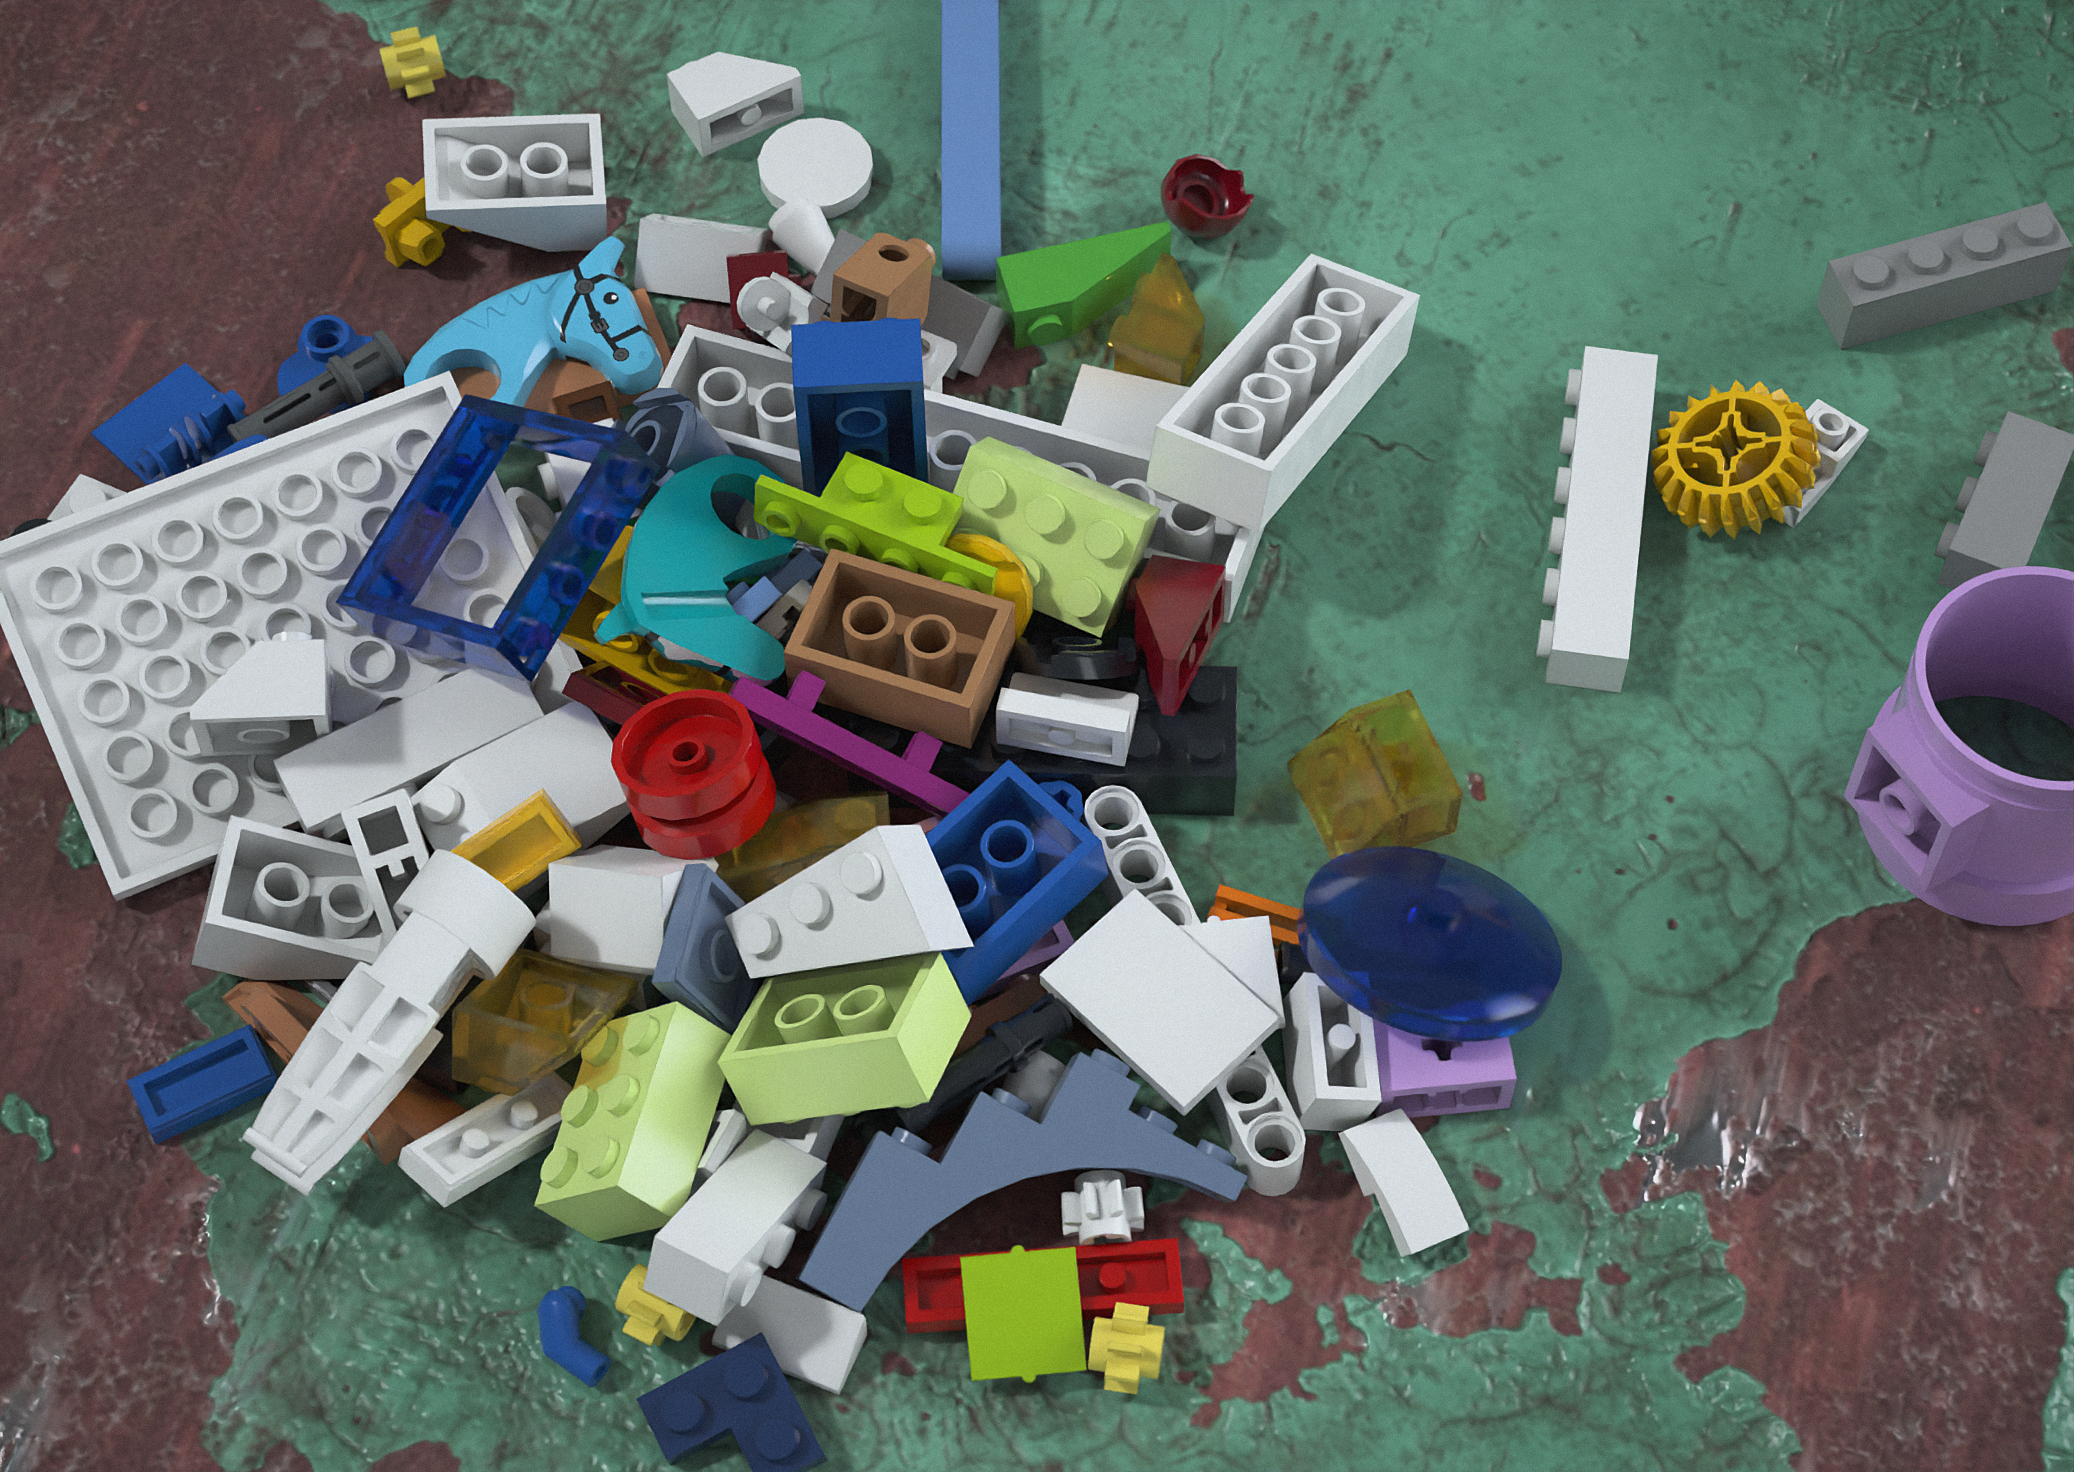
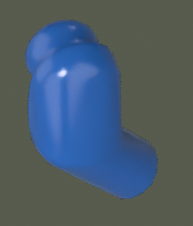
[537,1286,611,1387]

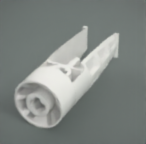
[242,849,537,1197]

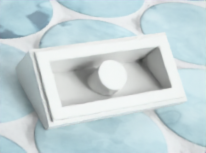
[712,1275,868,1395]

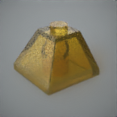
[452,947,638,1097]

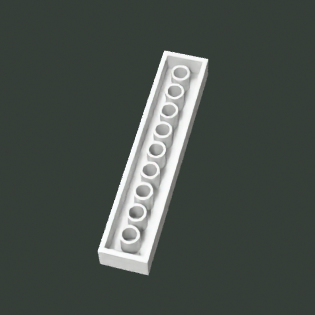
[657,324,1265,623]

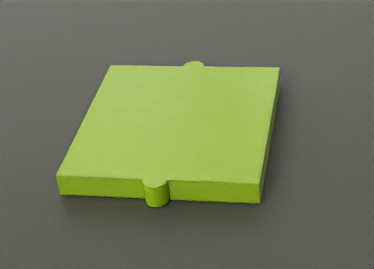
[960,1245,1087,1383]

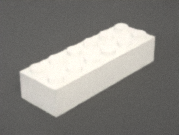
[1145,254,1420,533]

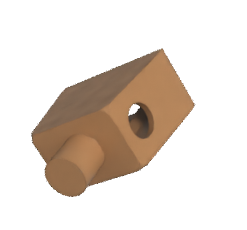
[830,233,936,325]

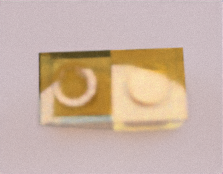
[1108,252,1205,387]

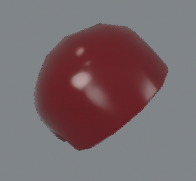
[1160,153,1254,240]

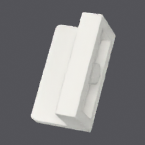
[634,213,767,303]
[996,672,1139,766]

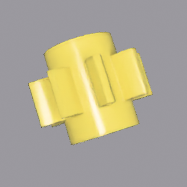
[379,26,447,99]
[615,1263,697,1347]
[1088,1302,1165,1394]

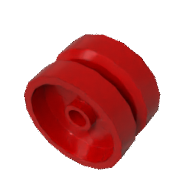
[611,689,776,860]

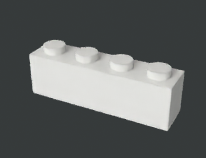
[273,649,544,842]

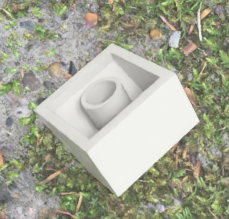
[190,632,333,756]

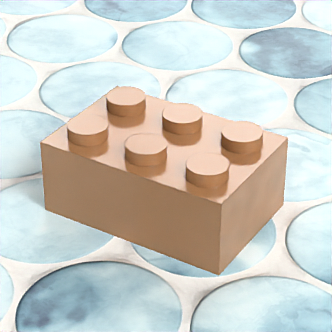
[784,548,1015,749]

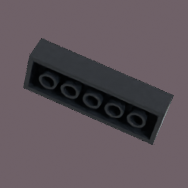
[847,661,1237,816]

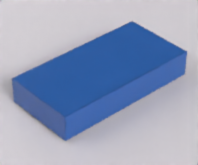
[127,1024,278,1144]

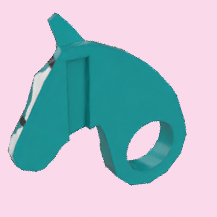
[594,454,798,687]

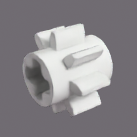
[1061,1170,1145,1245]

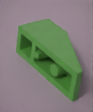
[996,221,1171,349]

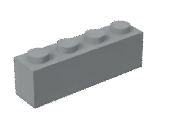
[1816,202,2073,350]

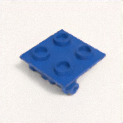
[91,363,246,485]

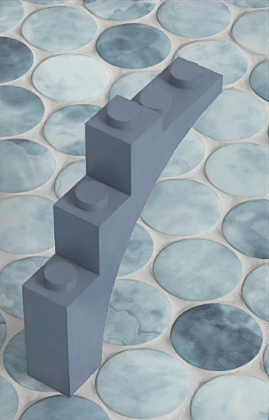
[795,1049,1248,1313]

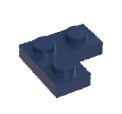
[636,1332,828,1472]

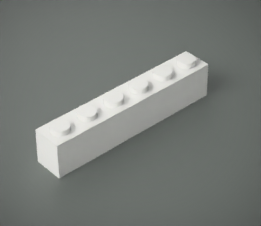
[1536,346,1658,693]

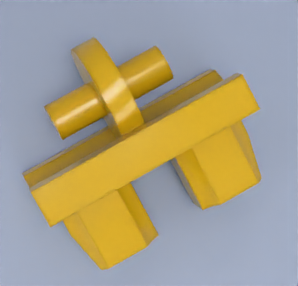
[373,177,471,267]

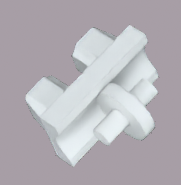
[737,272,830,356]

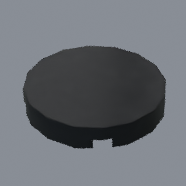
[1014,630,1141,679]

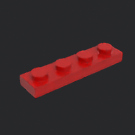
[902,1238,1184,1334]

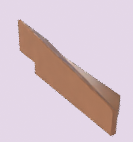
[222,978,468,1166]

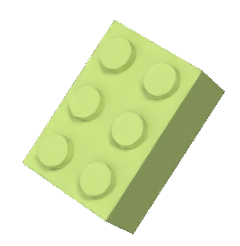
[949,436,1161,638]
[717,951,972,1126]
[534,1001,732,1242]

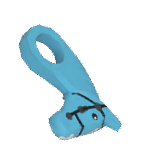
[404,236,664,443]

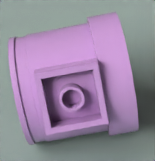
[1844,566,2074,926]

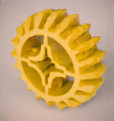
[1651,379,1820,540]

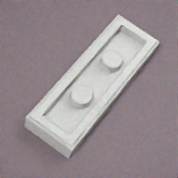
[397,1066,573,1208]

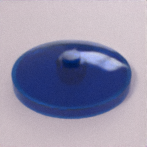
[1297,846,1562,1042]

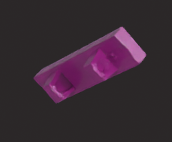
[728,670,970,819]

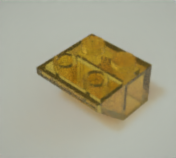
[1287,689,1463,872]

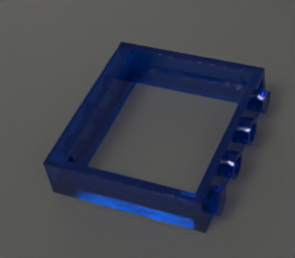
[335,394,660,683]

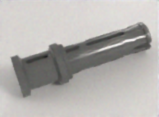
[227,329,407,443]

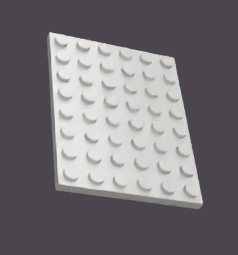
[0,371,583,902]

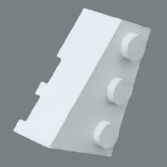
[725,824,974,979]

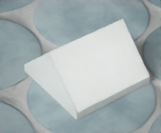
[548,845,718,975]

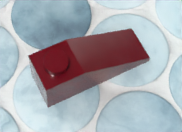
[1126,555,1226,716]

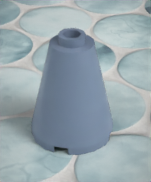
[597,388,746,536]

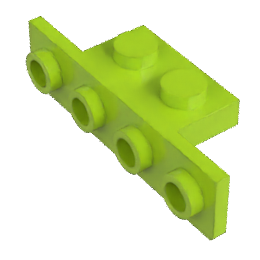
[754,452,998,596]

